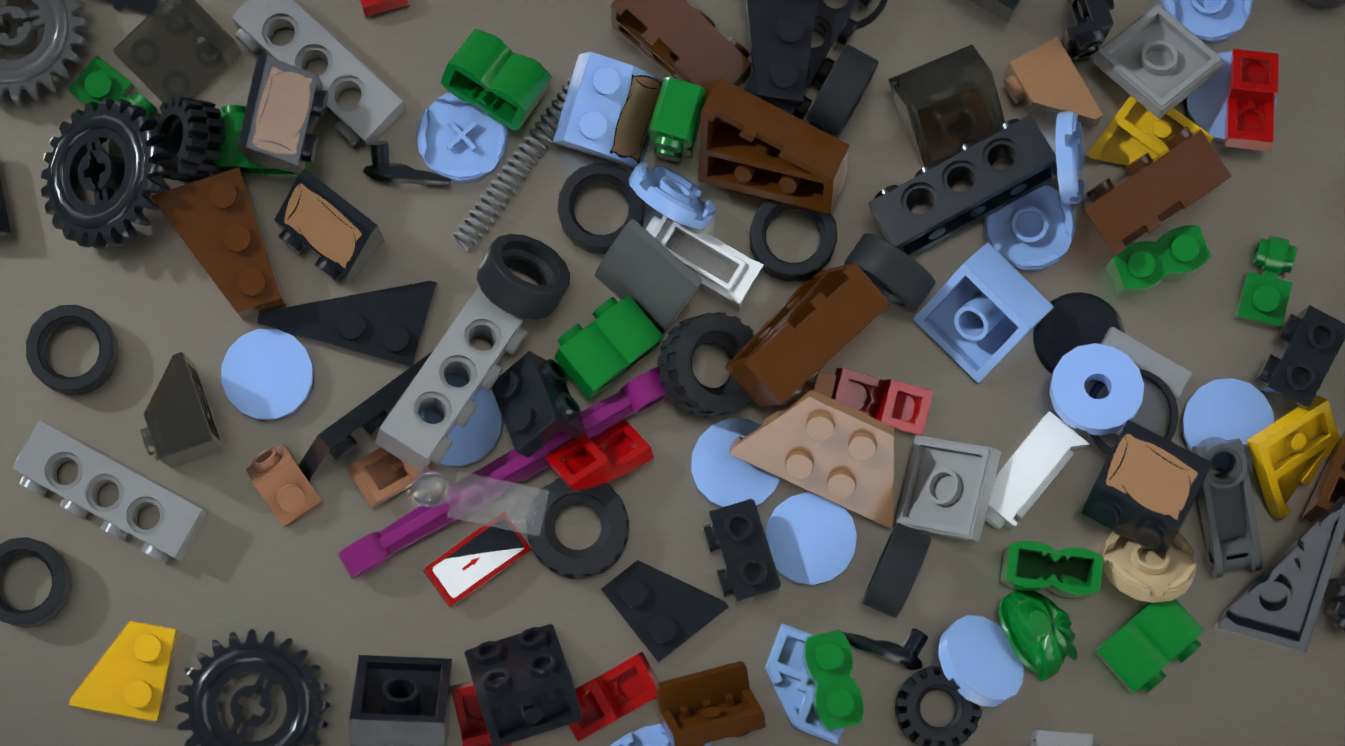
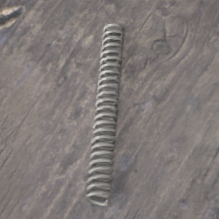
[453,71,574,251]

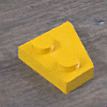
[1086,95,1214,166]
[1246,395,1340,520]
[69,621,178,722]

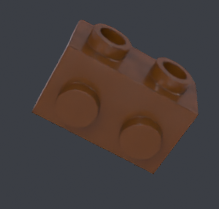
[655,661,766,746]

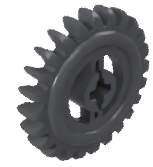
[0,0,89,104]

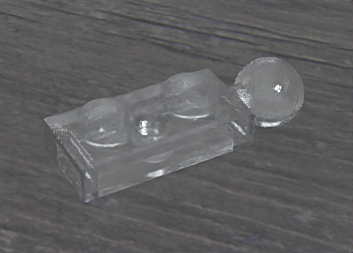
[411,470,550,536]

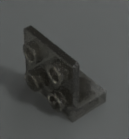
[113,0,242,103]

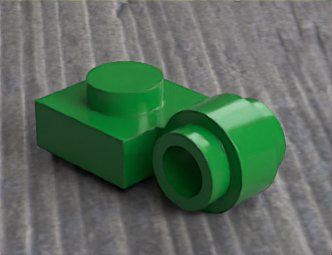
[68,55,158,118]
[1234,235,1297,329]

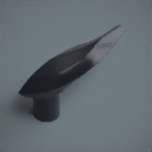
[363,140,451,185]
[843,628,928,670]

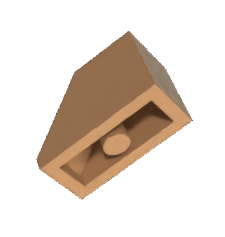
[1004,36,1103,129]

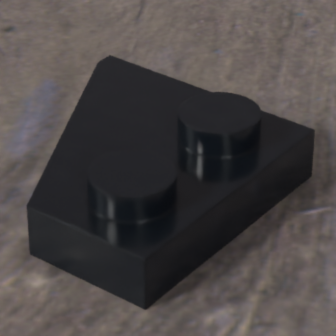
[601,560,729,663]

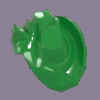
[998,591,1077,681]

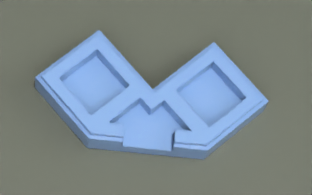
[765,623,843,745]

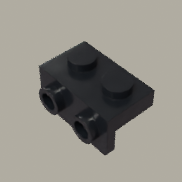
[1060,0,1114,60]
[1257,305,1345,408]
[491,351,585,458]
[702,499,781,605]

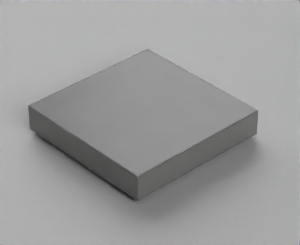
[1092,4,1224,119]
[1084,327,1193,438]
[893,435,1001,542]

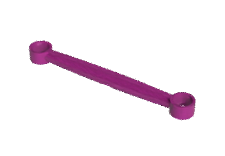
[337,366,667,579]

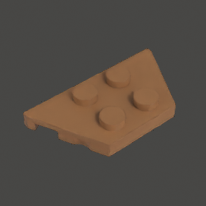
[729,389,895,529]

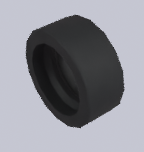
[806,45,879,137]
[558,163,645,254]
[750,199,837,281]
[844,233,936,313]
[477,234,570,320]
[26,305,118,395]
[863,523,931,618]
[0,537,72,628]

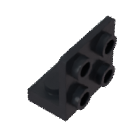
[464,624,584,746]

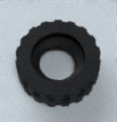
[657,312,754,418]
[526,478,629,579]

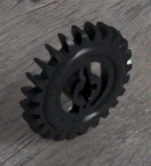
[41,98,172,249]
[175,629,331,746]

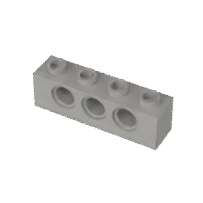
[231,0,406,150]
[375,286,528,473]
[11,420,208,563]

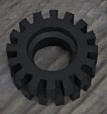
[153,96,225,183]
[895,666,982,746]

